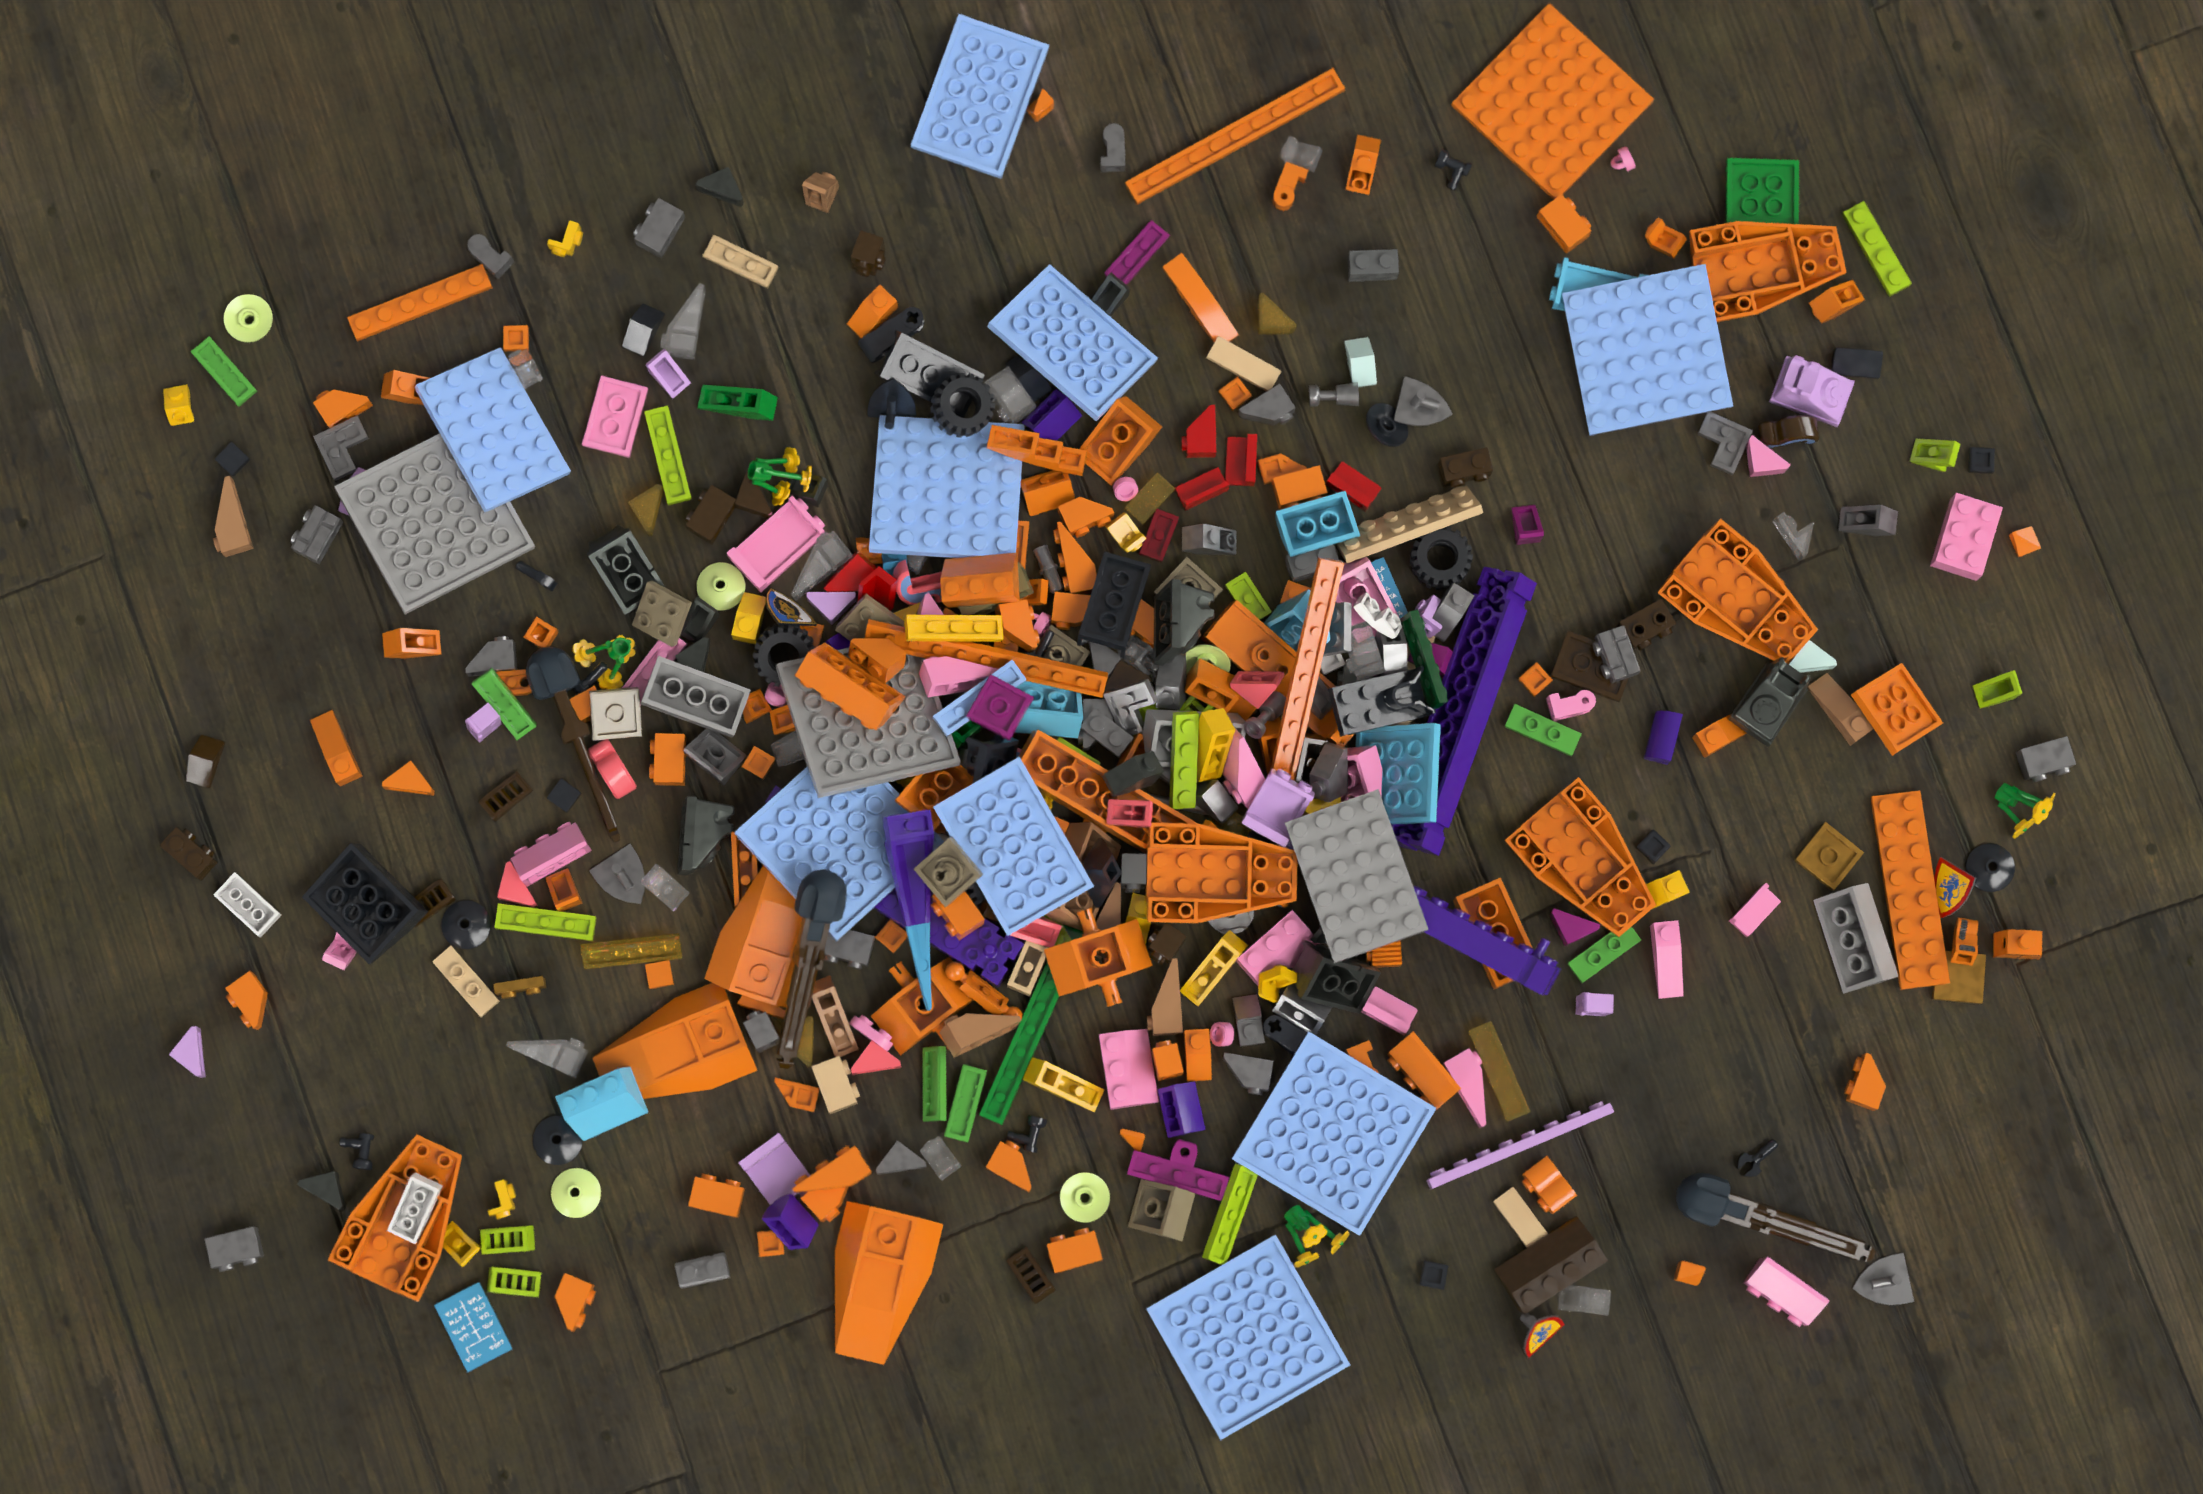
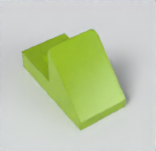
[1910,439,1960,472]

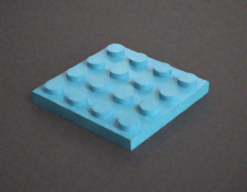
[1356,723,1440,824]

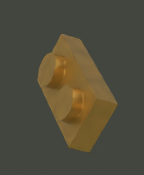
[493,976,546,999]

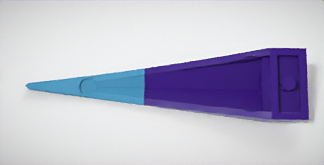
[882,810,934,1011]

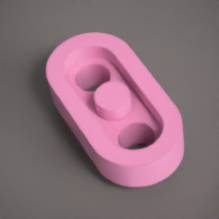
[849,1015,893,1052]

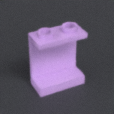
[739,1133,810,1205]

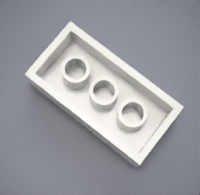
[214,872,281,938]
[387,1173,443,1244]

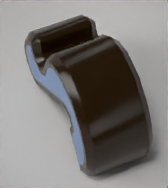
[1758,415,1819,448]

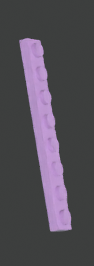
[1426,1101,1614,1190]

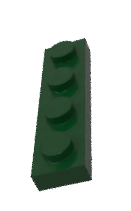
[1400,610,1448,709]

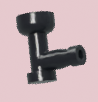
[1434,149,1472,191]
[1007,1115,1047,1153]
[340,1133,374,1170]

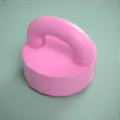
[1611,146,1636,172]
[1113,477,1138,501]
[1032,612,1052,637]
[765,682,787,707]
[1210,1022,1234,1047]

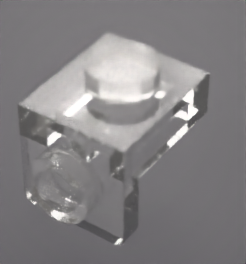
[1281,136,1323,172]
[920,1136,961,1181]

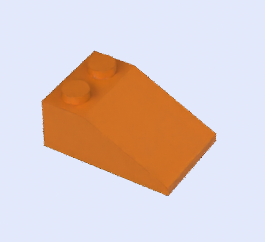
[1080,396,1162,486]
[895,765,974,830]
[801,1148,861,1222]

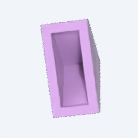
[646,349,691,398]
[807,592,856,625]
[169,1026,206,1078]

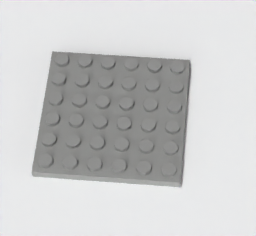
[334,434,535,614]
[776,648,961,798]

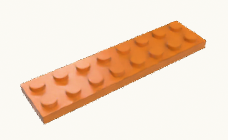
[1871,790,1950,990]

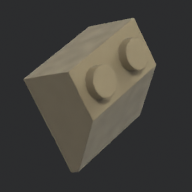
[1128,1179,1195,1241]

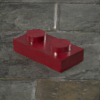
[1139,509,1179,563]

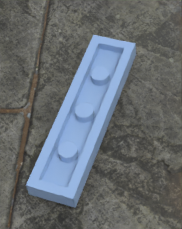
[932,660,1027,737]

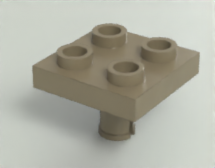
[1154,557,1223,605]
[632,581,692,647]
[835,594,904,641]
[1030,625,1091,667]
[914,837,984,907]

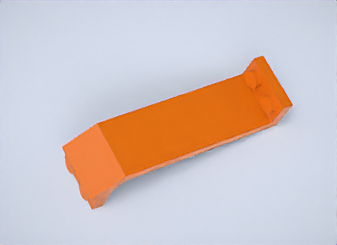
[1200,600,1354,747]

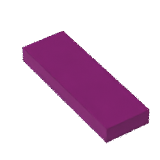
[1104,220,1169,285]

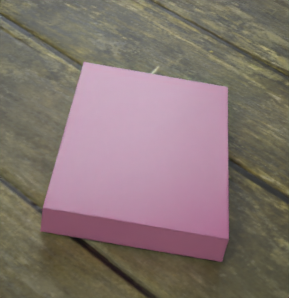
[582,376,648,458]

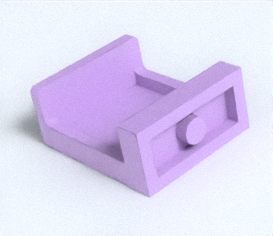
[1242,768,1315,848]

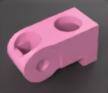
[1546,690,1596,721]

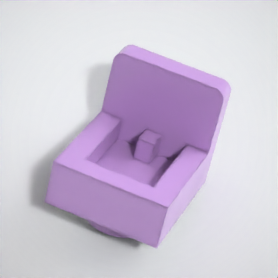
[1415,595,1443,638]

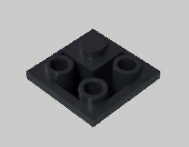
[1082,838,1121,908]

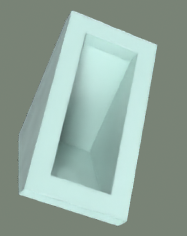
[1344,337,1377,387]
[1789,640,1837,673]

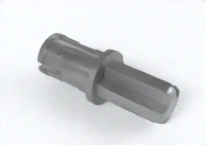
[1033,545,1063,594]

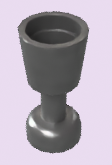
[1309,382,1359,407]
[1244,691,1286,739]

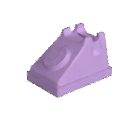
[1769,355,1855,427]

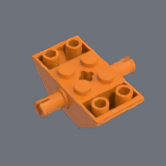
[1044,908,1153,1007]
[871,957,973,1056]

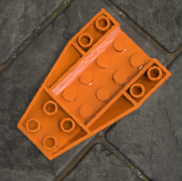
[1690,221,1847,322]
[1657,518,1818,664]
[1504,777,1656,937]
[1146,823,1297,923]
[704,865,802,1007]
[592,983,758,1099]
[328,1135,462,1302]
[835,1201,943,1365]

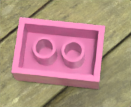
[1930,493,2003,581]

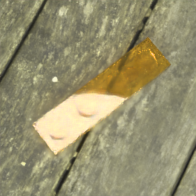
[581,933,682,969]
[1468,1021,1530,1122]

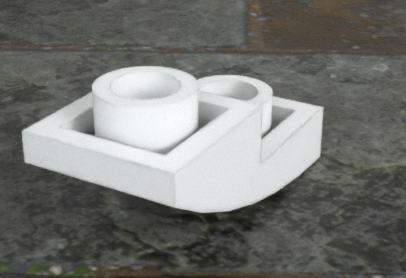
[1353,592,1403,639]

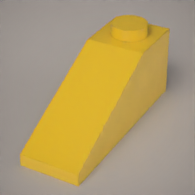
[1197,708,1235,782]
[1180,930,1249,1006]
[1022,1057,1104,1112]

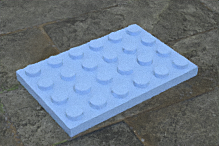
[911,14,1049,179]
[987,264,1158,421]
[415,347,571,513]
[934,757,1094,936]

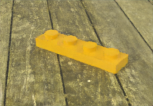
[904,615,1003,642]

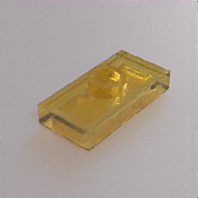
[1125,472,1175,525]

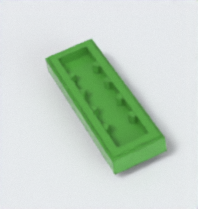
[191,336,257,407]
[472,667,537,740]
[1504,704,1582,756]
[1568,927,1641,983]
[923,1046,946,1122]
[944,1064,987,1143]

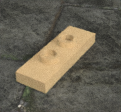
[432,946,500,1017]

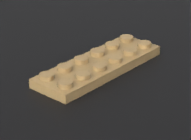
[1334,485,1483,563]

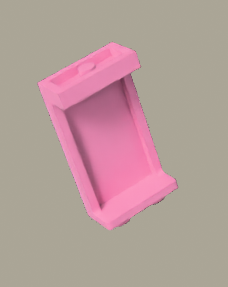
[727,496,825,593]

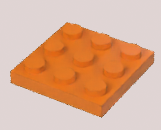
[1851,663,1943,756]

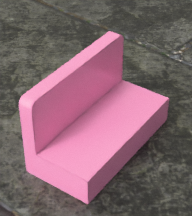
[1729,883,1781,937]
[1361,987,1417,1036]

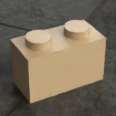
[1007,941,1047,997]
[811,1056,860,1114]

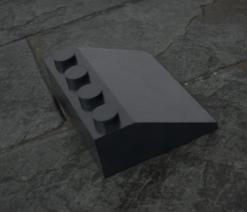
[302,843,428,965]

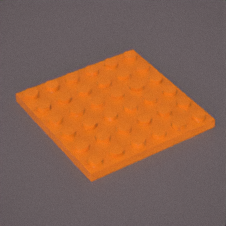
[1451,3,1654,200]

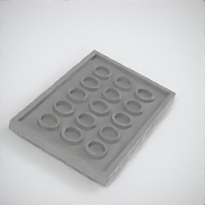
[1285,789,1429,963]

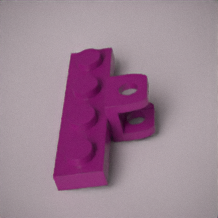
[1127,1139,1229,1201]

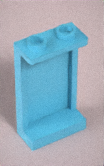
[1549,257,1648,311]

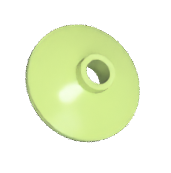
[224,294,273,342]
[697,562,745,611]
[1185,645,1231,674]
[551,1168,601,1218]
[1060,1173,1110,1222]

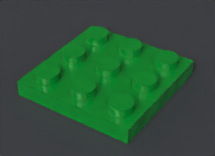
[1726,158,1799,224]

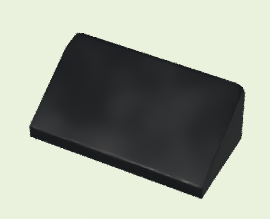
[1831,348,1883,379]

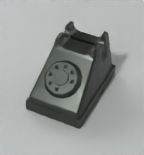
[587,525,666,614]
[1154,579,1214,666]
[1728,657,1811,747]
[677,796,735,876]
[1288,940,1381,1014]

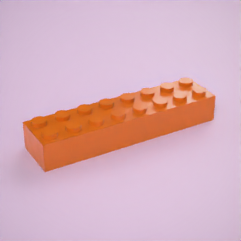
[1017,730,1198,854]

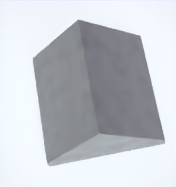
[683,729,747,786]

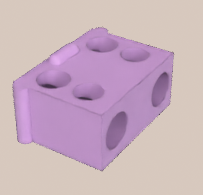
[465,703,502,742]
[1576,992,1614,1016]

